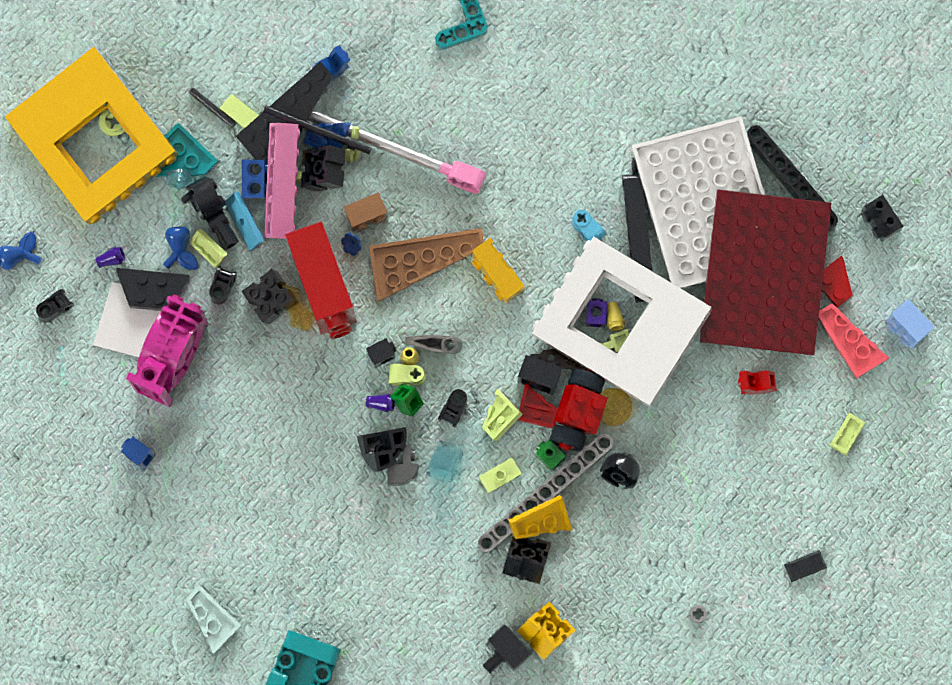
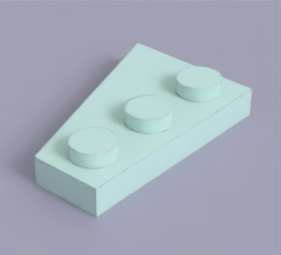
[186,585,241,654]

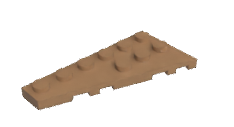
[369,228,484,302]

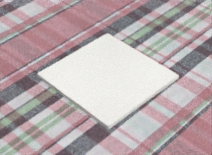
[93,282,161,358]

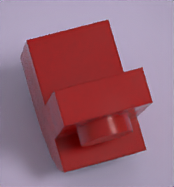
[738,370,777,395]

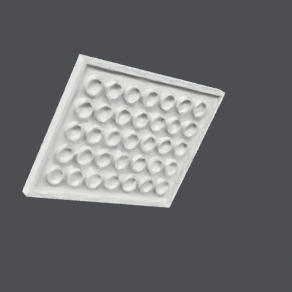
[631,116,765,289]

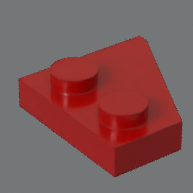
[822,255,853,308]

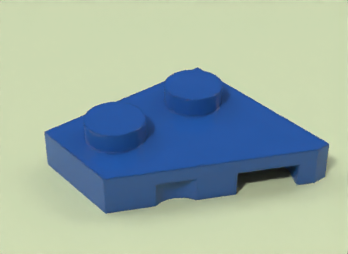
[303,122,351,149]

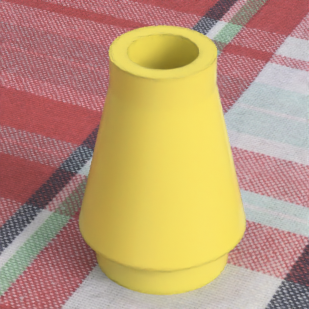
[607,302,626,332]
[400,347,419,365]

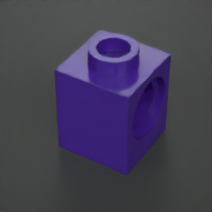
[586,298,607,328]

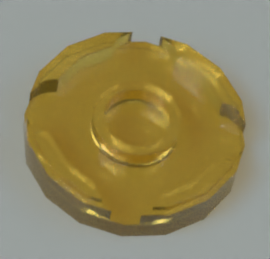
[600,388,633,427]

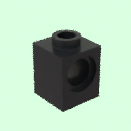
[366,338,397,368]

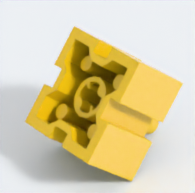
[517,602,576,660]

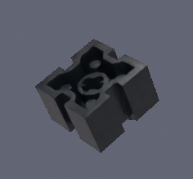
[301,145,345,192]
[241,269,299,325]
[502,536,551,584]

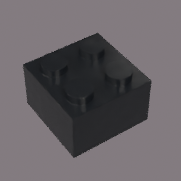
[517,354,562,395]

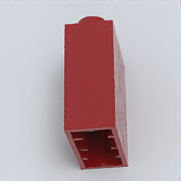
[285,221,357,339]

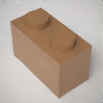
[344,192,388,232]

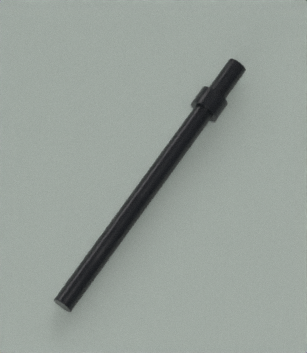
[263,105,372,155]

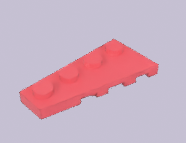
[818,304,889,379]

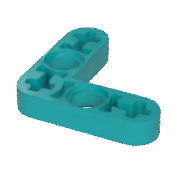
[435,0,487,49]

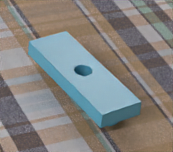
[225,192,264,251]

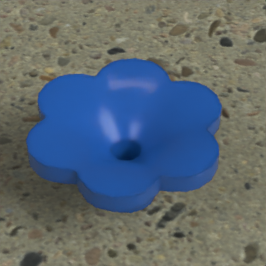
[341,233,362,256]

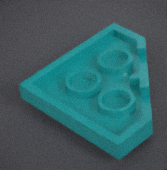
[154,123,219,177]

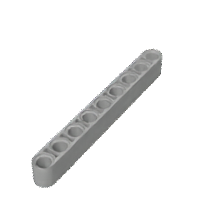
[478,434,613,554]

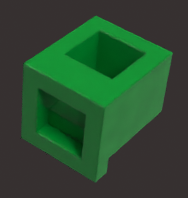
[390,384,424,417]

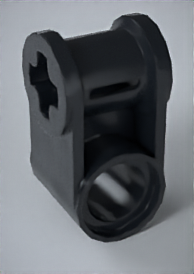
[209,266,237,305]
[36,289,74,322]
[438,389,468,428]

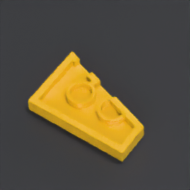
[508,495,572,539]

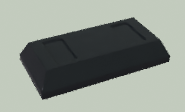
[784,550,827,583]

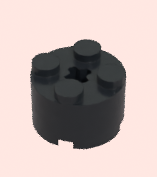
[185,176,226,221]

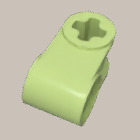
[388,364,426,386]

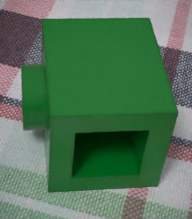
[535,440,566,472]

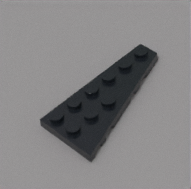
[236,62,334,160]

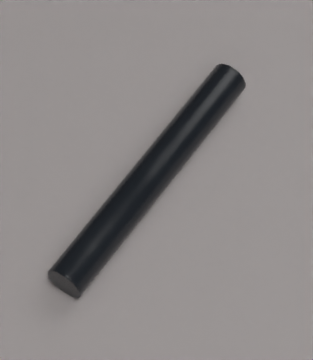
[188,87,236,128]

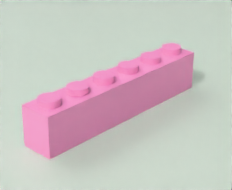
[264,123,300,239]

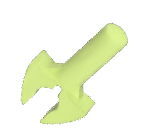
[344,126,361,163]

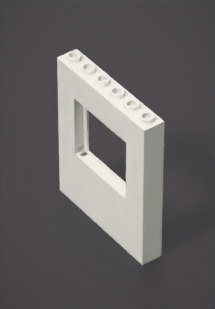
[532,236,712,408]

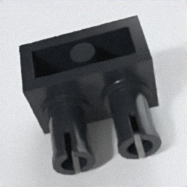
[861,195,904,242]

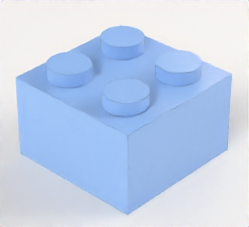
[886,299,935,349]

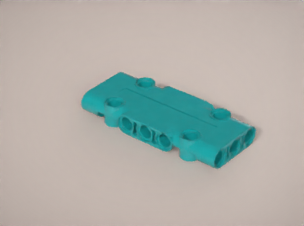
[266,630,341,685]

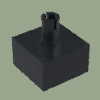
[482,624,531,674]

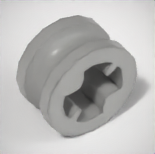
[689,605,707,623]

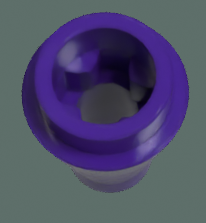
[96,246,126,268]
[366,394,395,413]

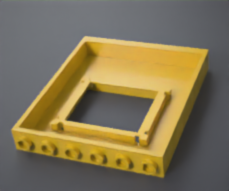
[5,47,179,225]

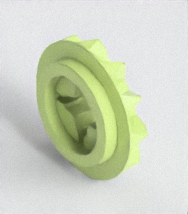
[99,108,125,137]

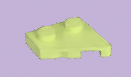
[482,389,523,442]

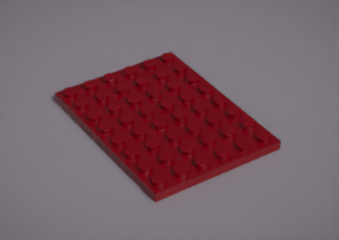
[699,189,832,356]

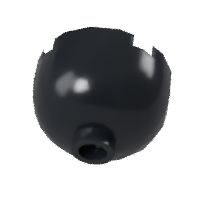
[600,452,640,489]

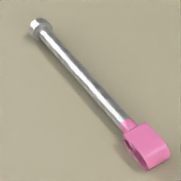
[308,110,486,194]

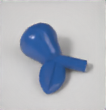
[163,227,199,270]
[0,231,42,270]

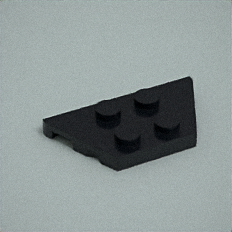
[116,268,190,311]

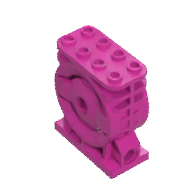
[126,294,209,407]

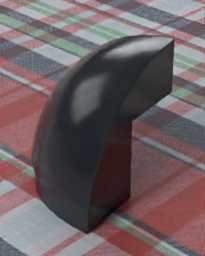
[357,427,407,472]

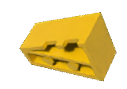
[471,237,525,303]

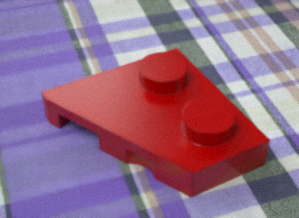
[517,384,558,429]

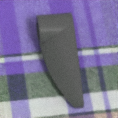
[405,335,463,354]

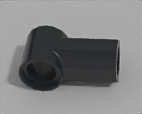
[206,210,239,250]

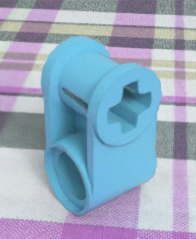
[572,210,606,242]

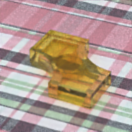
[283,285,313,331]

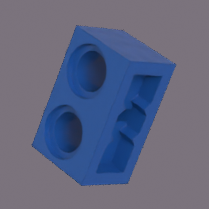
[242,160,268,198]
[121,436,156,470]

